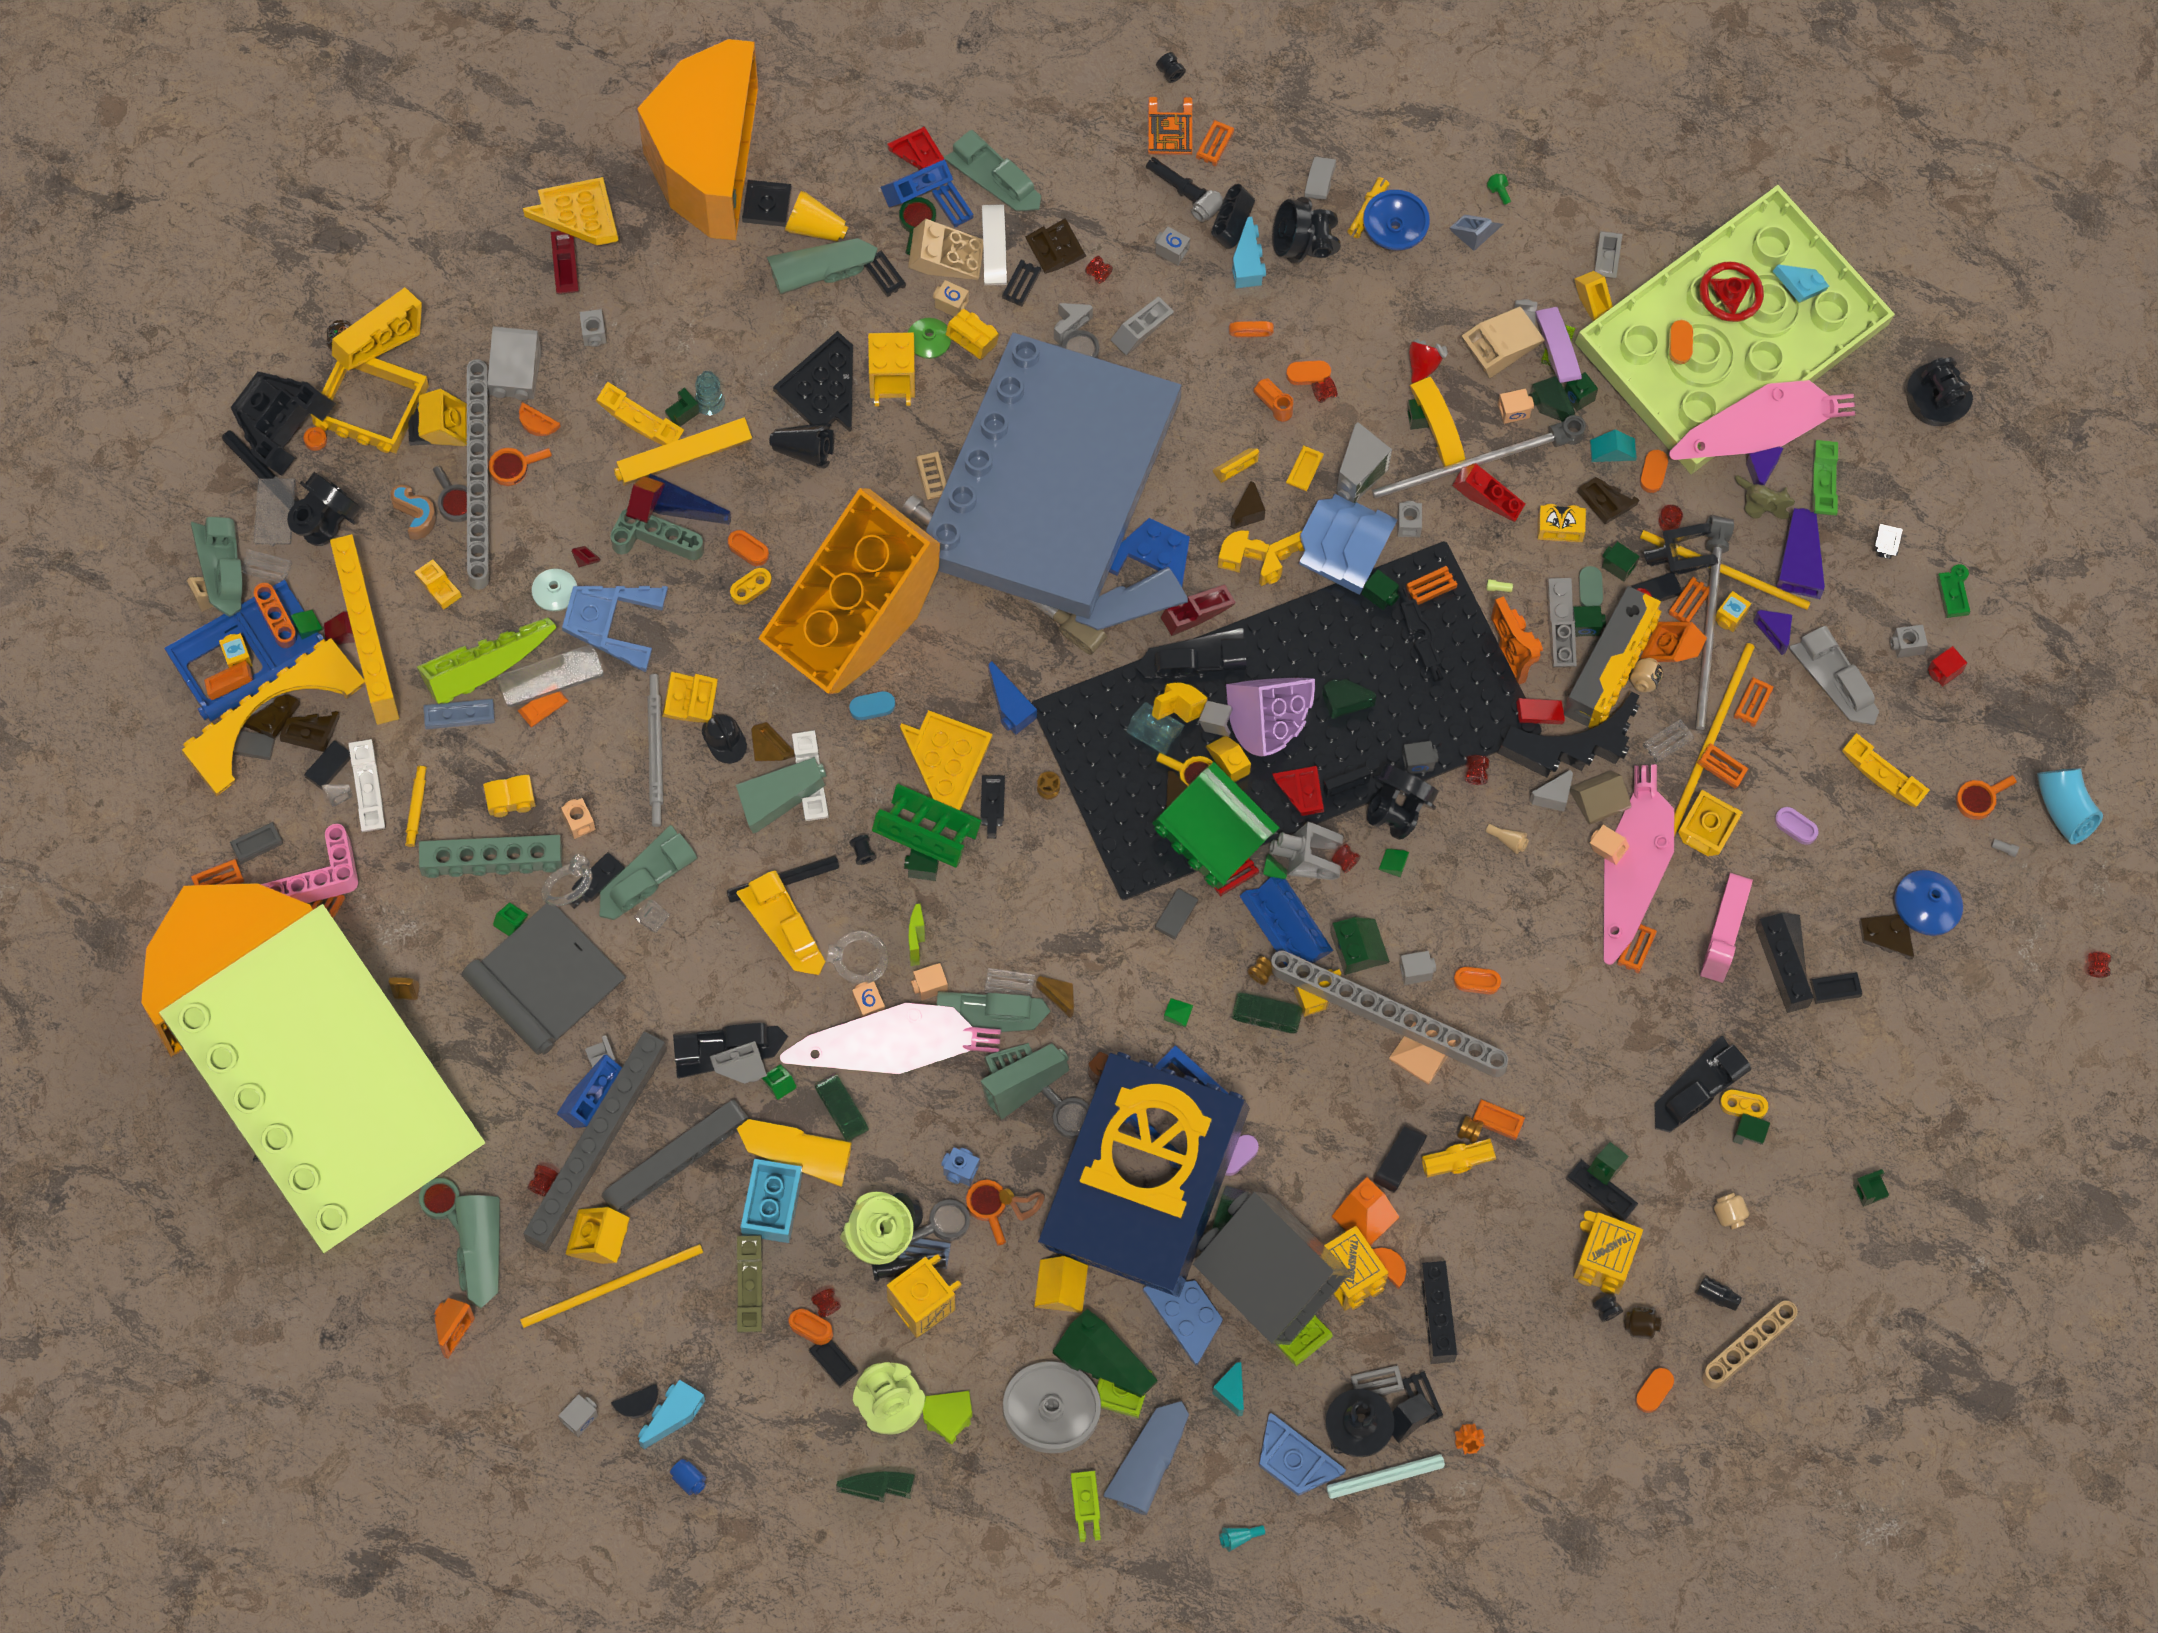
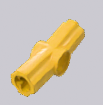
[1421,1139,1496,1178]

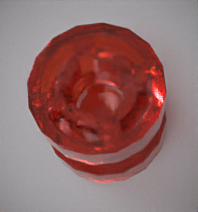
[1465,755,1490,785]
[527,1165,558,1197]

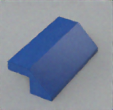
[1240,877,1334,967]

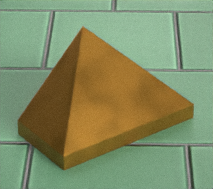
[751,722,795,761]
[1036,976,1074,1018]

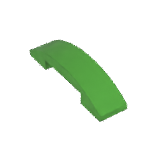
[1812,440,1838,516]

